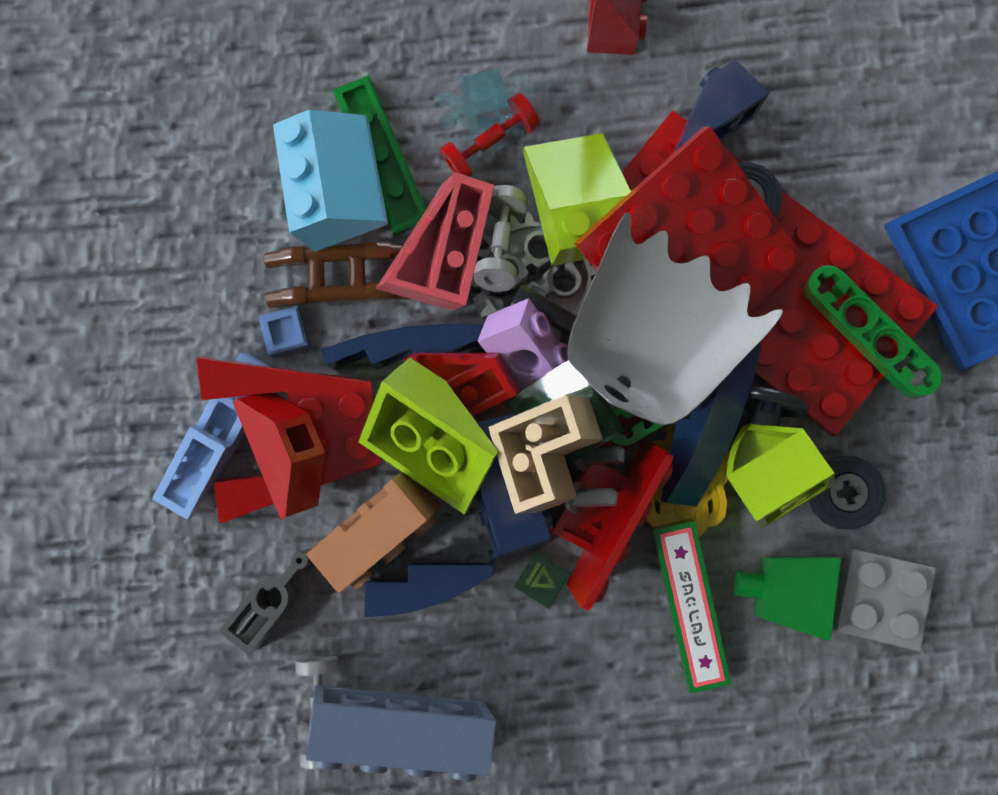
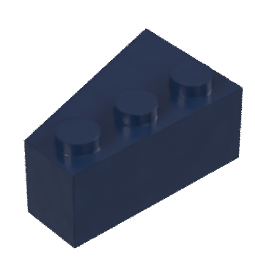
[477,414,553,563]

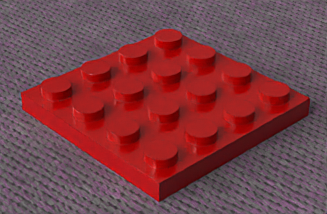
[574,126,807,314]

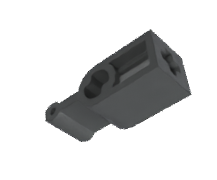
[219,549,313,655]

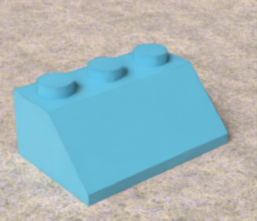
[273,110,388,252]

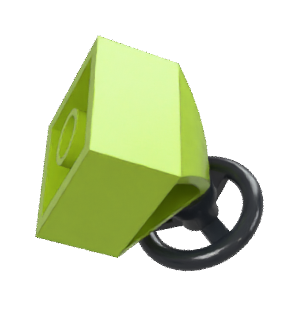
[726,385,835,530]

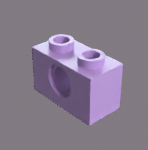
[478,298,571,401]

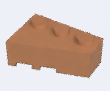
[306,472,442,594]

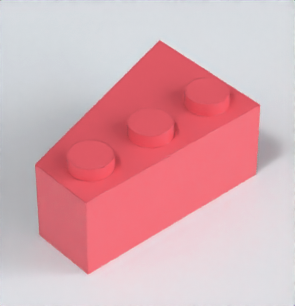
[376,172,494,311]

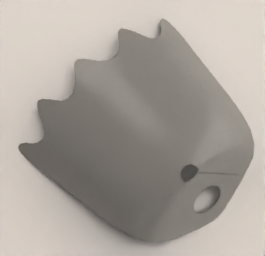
[567,212,783,425]

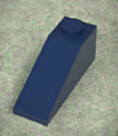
[673,60,770,153]

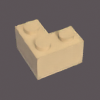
[488,394,603,514]

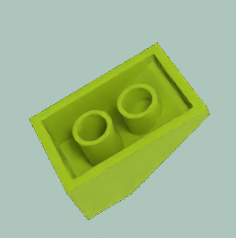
[523,133,631,266]
[359,358,498,514]

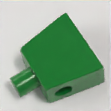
[734,555,841,641]

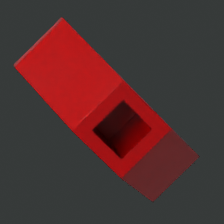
[232,393,325,519]

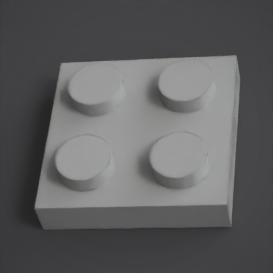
[832,548,936,651]

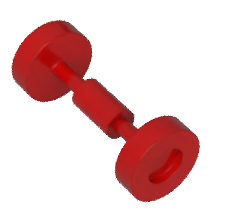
[439,92,541,177]

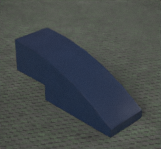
[365,563,494,617]

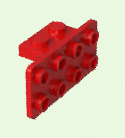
[551,439,673,611]

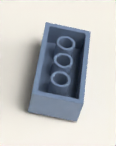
[306,685,496,781]

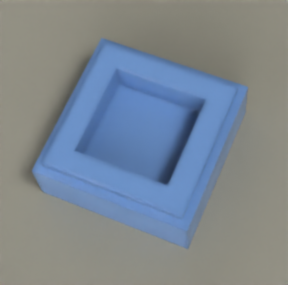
[258,306,310,357]

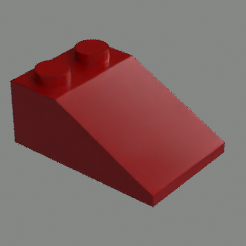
[587,0,647,55]

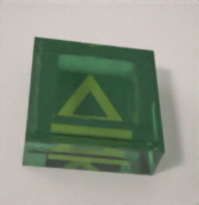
[514,550,571,609]

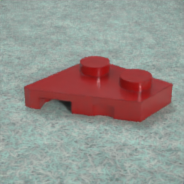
[404,353,520,417]

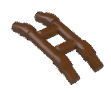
[264,242,410,308]

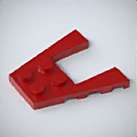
[196,356,381,523]

